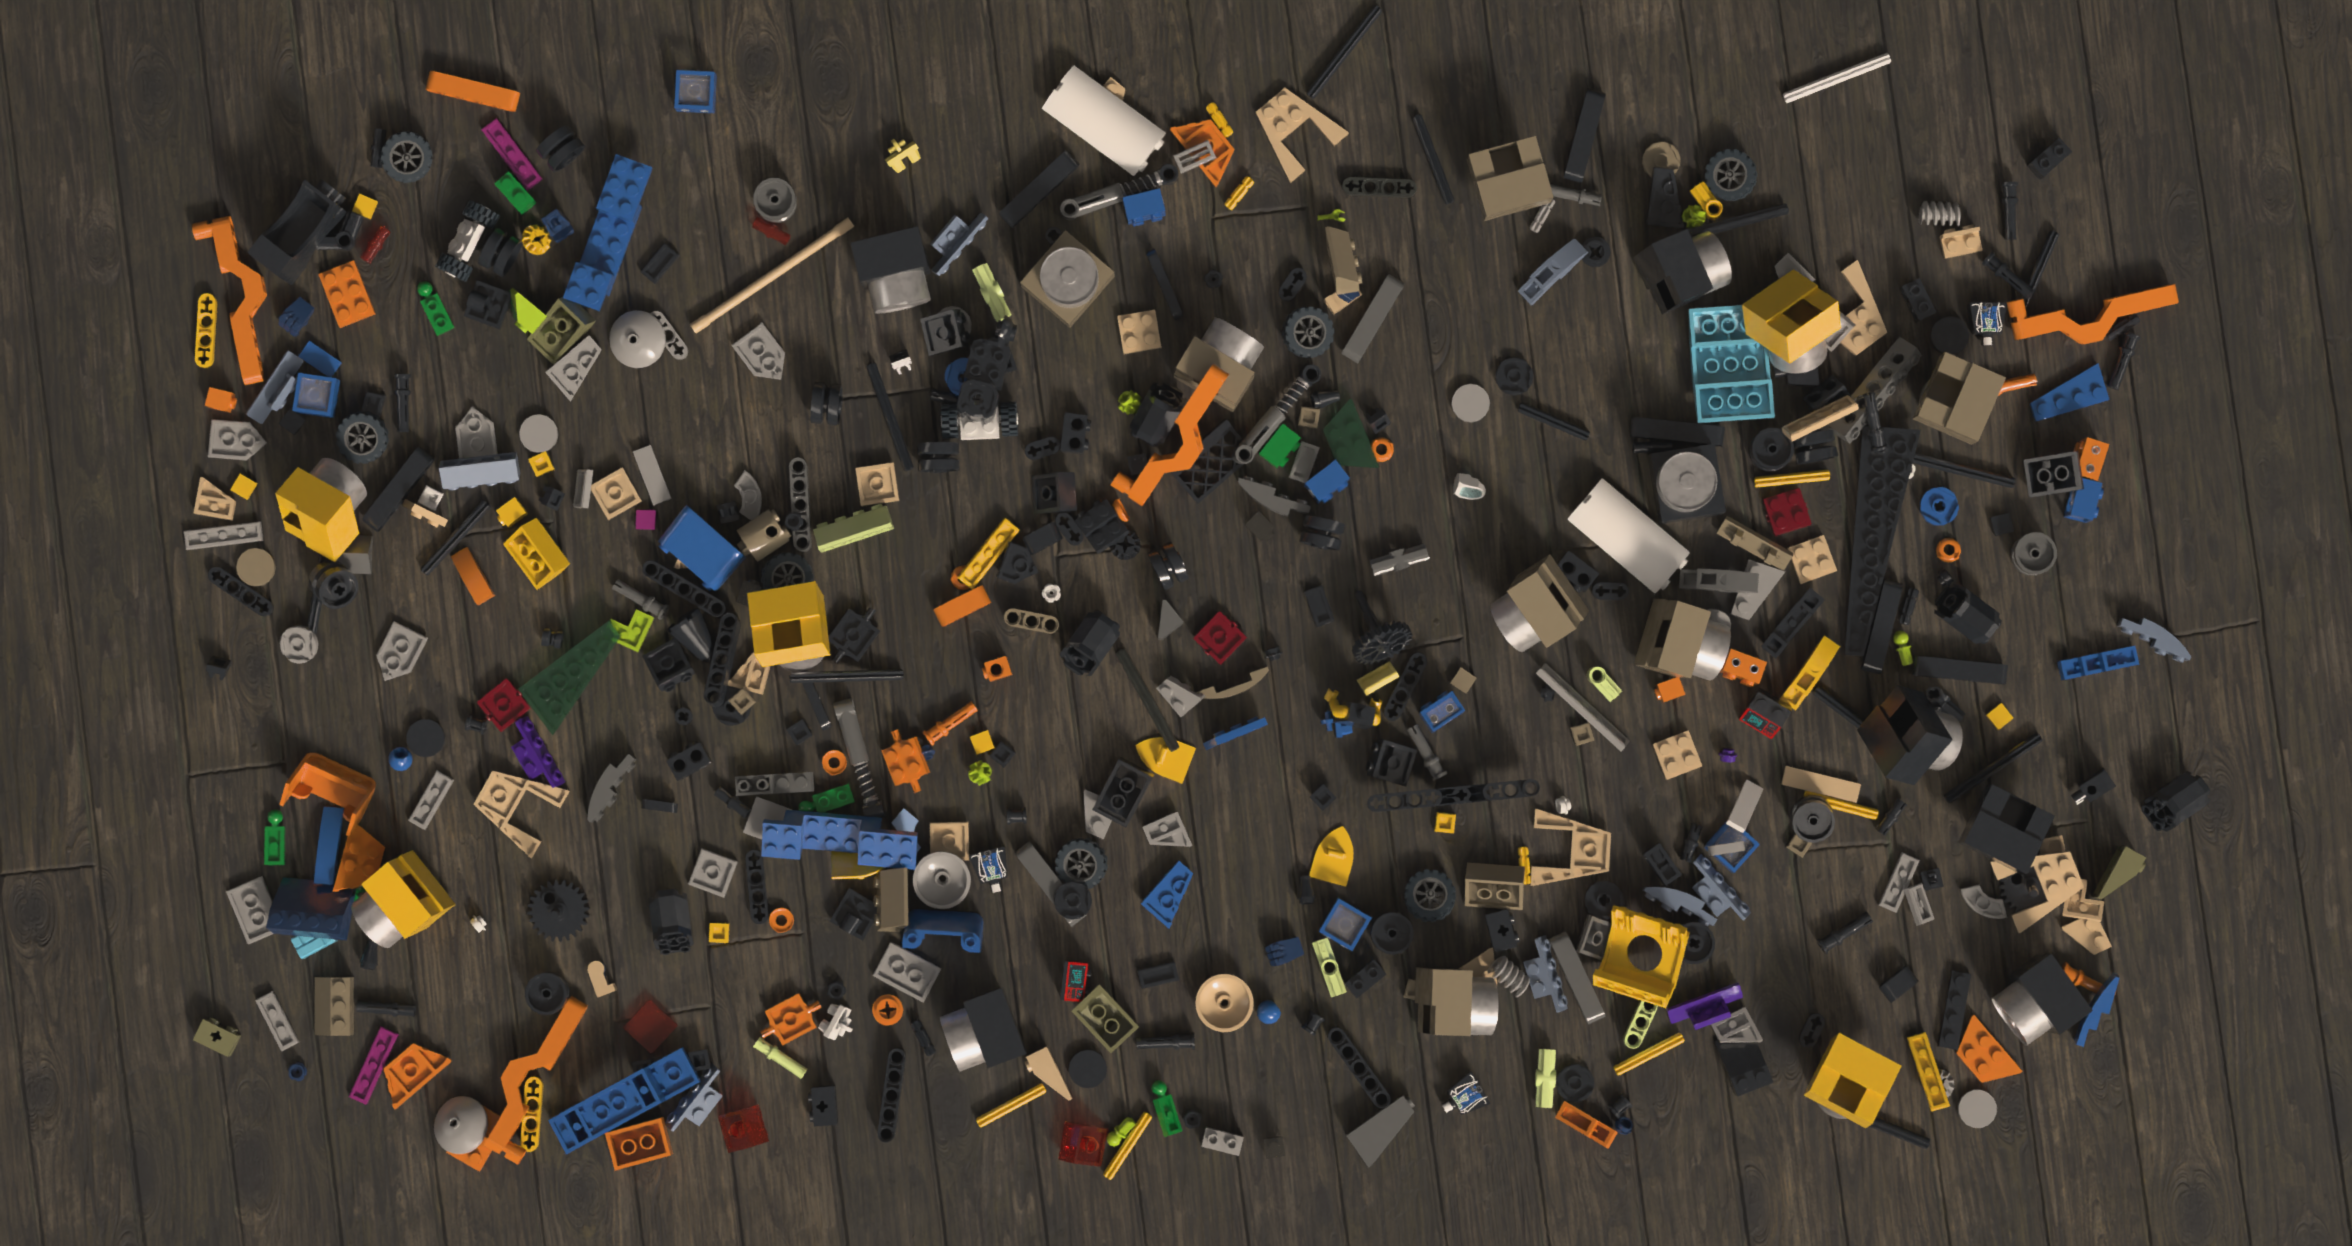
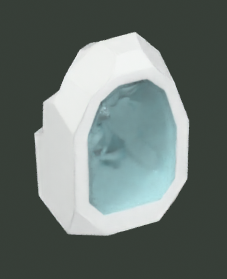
[1453,473,1486,500]

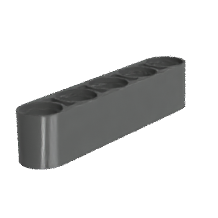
[1342,274,1405,364]
[789,457,812,552]
[1014,841,1087,927]
[1548,931,1606,1025]

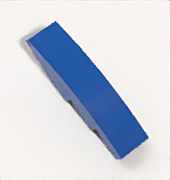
[2057,646,2139,681]
[314,807,344,885]
[2074,972,2119,1047]

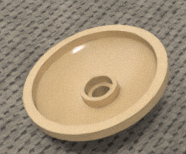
[1196,974,1253,1032]

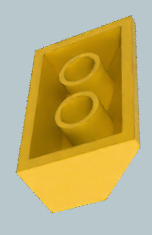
[503,518,570,590]

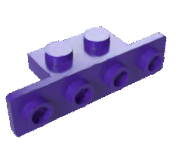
[511,716,565,788]
[1667,983,1743,1030]

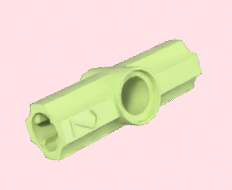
[972,263,1011,322]
[1312,937,1347,997]
[1535,1049,1556,1108]

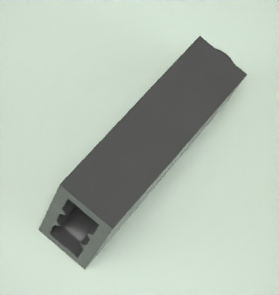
[1346,1095,1415,1167]

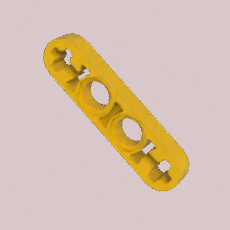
[195,293,217,368]
[520,1076,543,1152]

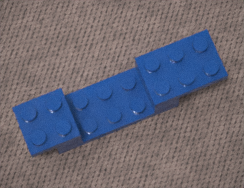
[563,154,653,312]
[762,810,918,870]
[548,1047,701,1154]

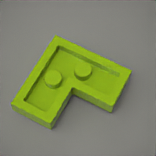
[603,609,654,652]

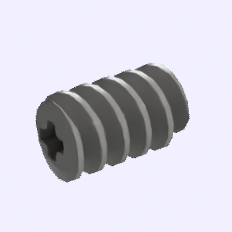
[1919,201,1961,226]
[1487,956,1530,997]

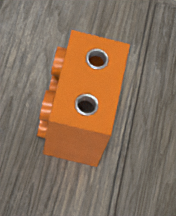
[2073,437,2109,481]
[1720,649,1767,687]

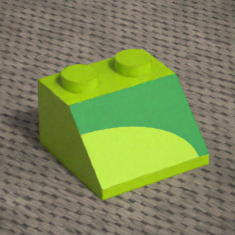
[510,288,547,334]

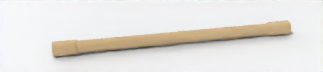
[690,217,854,334]

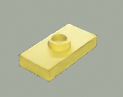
[1357,661,1399,696]

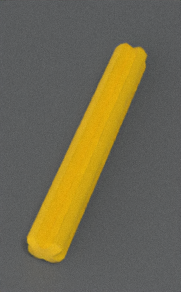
[1754,470,1830,487]
[1803,791,1878,819]
[1614,1033,1684,1075]
[976,1083,1046,1127]
[1103,1112,1152,1180]

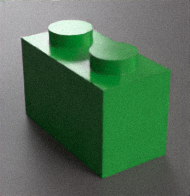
[495,171,537,215]
[1259,424,1301,469]

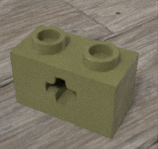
[193,1017,241,1057]

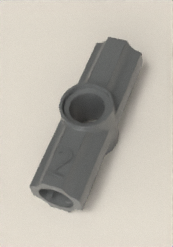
[1369,544,1429,576]

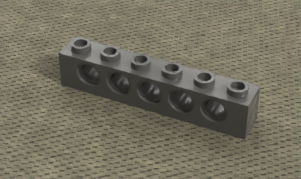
[1828,337,1922,444]

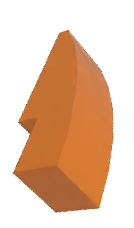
[450,547,495,605]
[1555,1101,1618,1149]

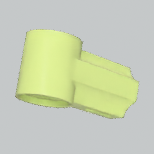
[1587,667,1622,702]

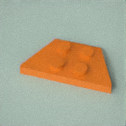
[1170,119,1234,187]
[333,825,385,892]
[1956,1015,2022,1083]
[384,1043,453,1109]

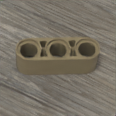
[1004,609,1059,634]

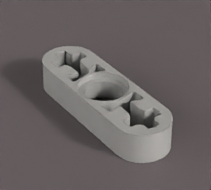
[650,311,688,360]

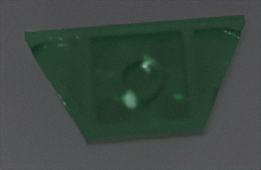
[1323,399,1380,468]

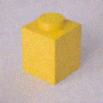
[496,497,528,527]

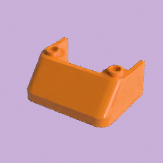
[280,753,376,837]

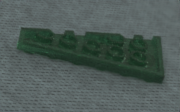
[518,620,622,735]

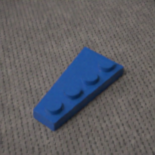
[2030,363,2110,422]

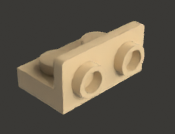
[1939,225,1983,259]

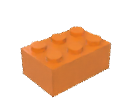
[605,1117,673,1171]

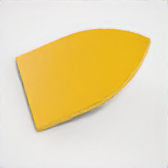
[1136,737,1196,784]
[1309,826,1354,887]
[831,851,886,879]

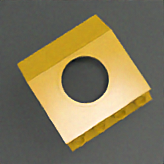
[1593,905,1690,1008]

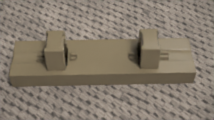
[1717,516,1794,571]

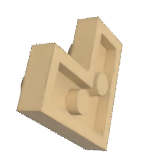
[2062,879,2104,922]

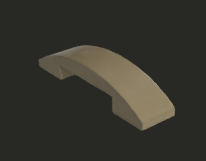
[1196,667,1269,699]

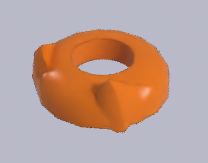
[1369,437,1394,462]
[1112,499,1129,522]
[1936,538,1961,563]
[950,565,969,590]
[822,750,847,775]
[769,908,794,933]

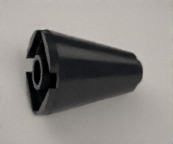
[667,607,715,662]

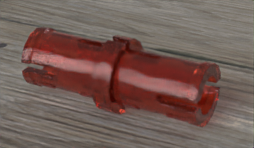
[752,217,791,246]
[360,225,391,264]

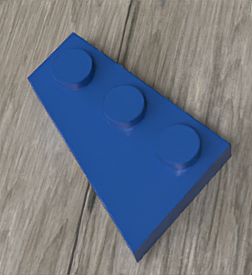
[1203,717,1268,750]
[1140,860,1193,929]

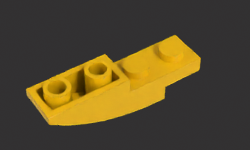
[1780,635,1840,710]

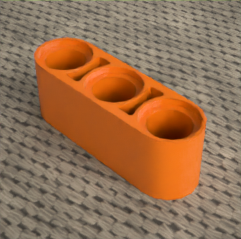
[933,585,991,627]

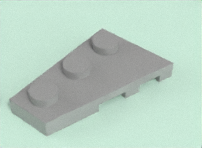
[545,335,602,402]
[1730,560,1785,620]

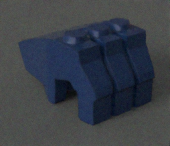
[541,209,574,243]
[278,297,314,337]
[1265,937,1304,966]

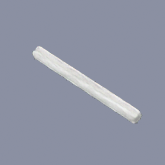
[1783,53,1891,103]

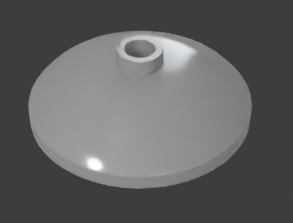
[609,311,666,368]
[913,851,971,909]
[434,1096,488,1154]

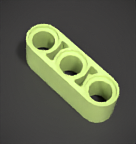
[1623,1000,1658,1049]

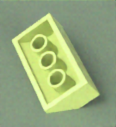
[813,504,894,553]

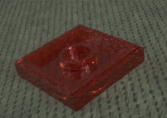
[623,999,678,1054]

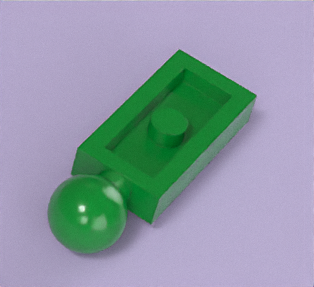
[417,281,455,336]
[798,784,855,813]
[264,809,285,865]
[1151,1080,1183,1137]

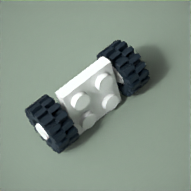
[435,200,500,282]
[941,400,1018,440]

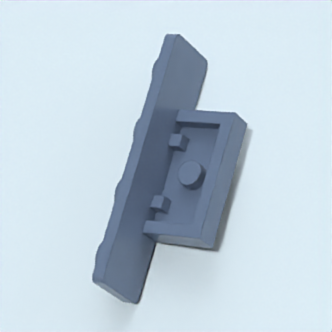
[930,213,988,276]
[246,351,303,424]
[1692,854,1751,920]
[1523,935,1568,1013]
[665,1063,722,1132]

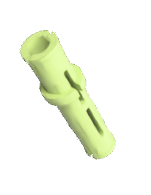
[753,1037,808,1079]

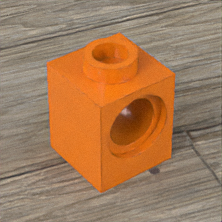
[205,387,237,413]
[982,656,1012,682]
[1654,677,1686,703]

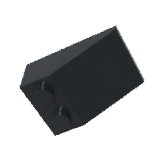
[2024,451,2084,498]
[1092,757,1154,828]
[1714,1040,1774,1097]

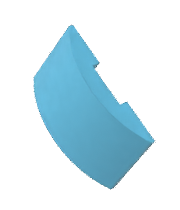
[1688,305,1775,423]

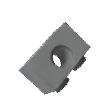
[1201,1126,1244,1156]

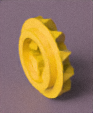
[522,224,552,255]

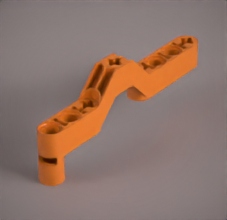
[192,216,267,385]
[2007,284,2179,344]
[1111,363,1229,506]
[484,996,588,1165]

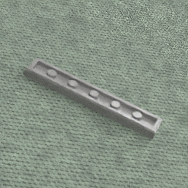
[1536,664,1630,751]

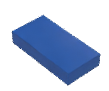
[298,341,342,378]

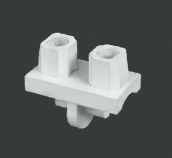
[818,1004,853,1040]

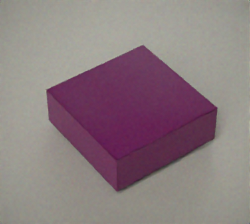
[636,510,656,530]

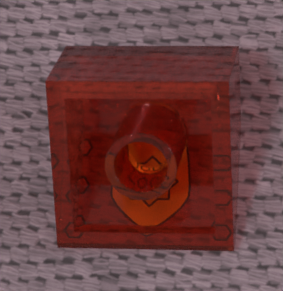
[718,1104,769,1153]
[1058,1122,1108,1167]

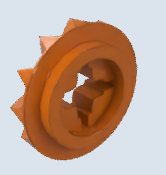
[872,995,903,1025]

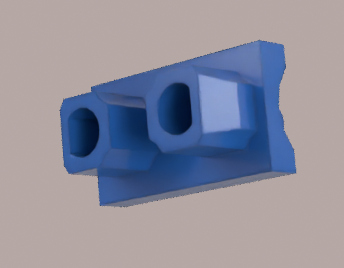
[1320,712,1353,738]

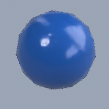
[388,747,413,771]
[1257,1000,1281,1024]

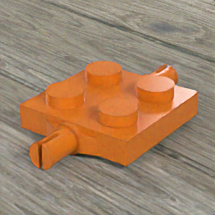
[881,729,930,793]
[760,993,822,1046]

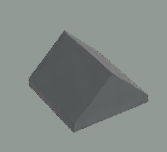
[336,535,373,574]
[1158,600,1183,640]
[1575,915,1612,961]

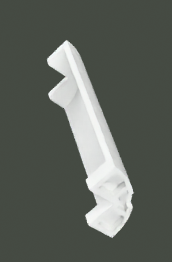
[1042,66,1166,176]
[1568,478,1690,593]

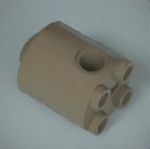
[737,509,791,562]

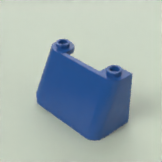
[658,505,747,592]
[902,909,983,953]

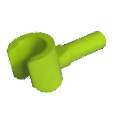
[1318,209,1346,222]

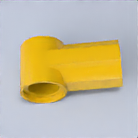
[1690,182,1723,220]

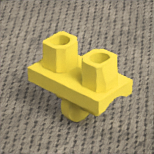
[884,139,921,173]

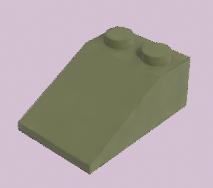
[527,297,596,365]
[2091,846,2146,899]
[1072,985,1140,1053]

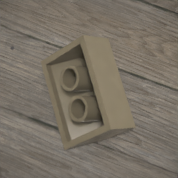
[1325,227,1362,295]
[1465,863,1525,910]
[873,868,908,932]
[315,977,354,1036]

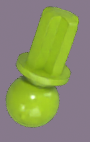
[1893,630,1913,666]
[1107,1117,1135,1147]

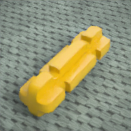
[1206,102,1233,138]
[1224,176,1254,210]
[1518,847,1531,884]

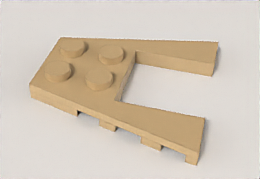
[1256,88,1349,183]
[1840,260,1887,356]
[474,771,570,859]
[1531,809,1611,886]
[1990,851,2084,933]

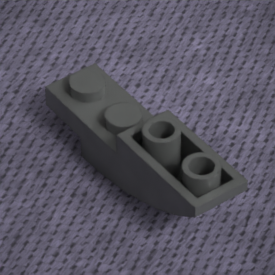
[1238,476,1311,517]
[1679,569,1759,593]
[587,754,636,823]
[735,772,814,796]

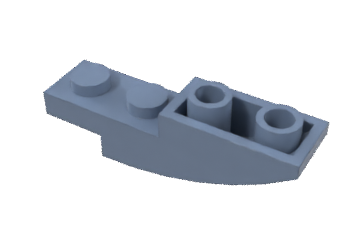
[1518,239,1588,305]
[2117,618,2191,663]
[1642,887,1717,926]

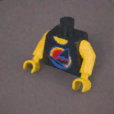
[1324,688,1382,730]

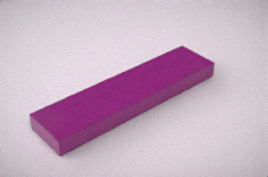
[481,118,543,191]
[349,1026,399,1105]

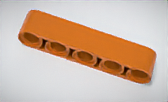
[425,71,520,112]

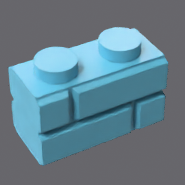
[291,936,338,959]

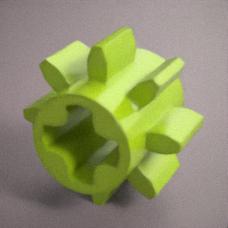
[1682,205,1706,228]
[1118,390,1141,415]
[968,760,992,786]

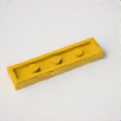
[957,518,1019,590]
[1907,1032,1950,1112]

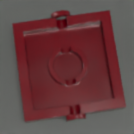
[1763,488,1812,536]
[1193,611,1247,665]
[477,678,531,732]

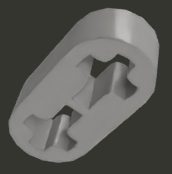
[1707,841,1745,856]

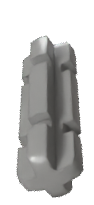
[1529,199,1555,233]

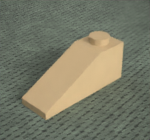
[1025,1046,1072,1101]

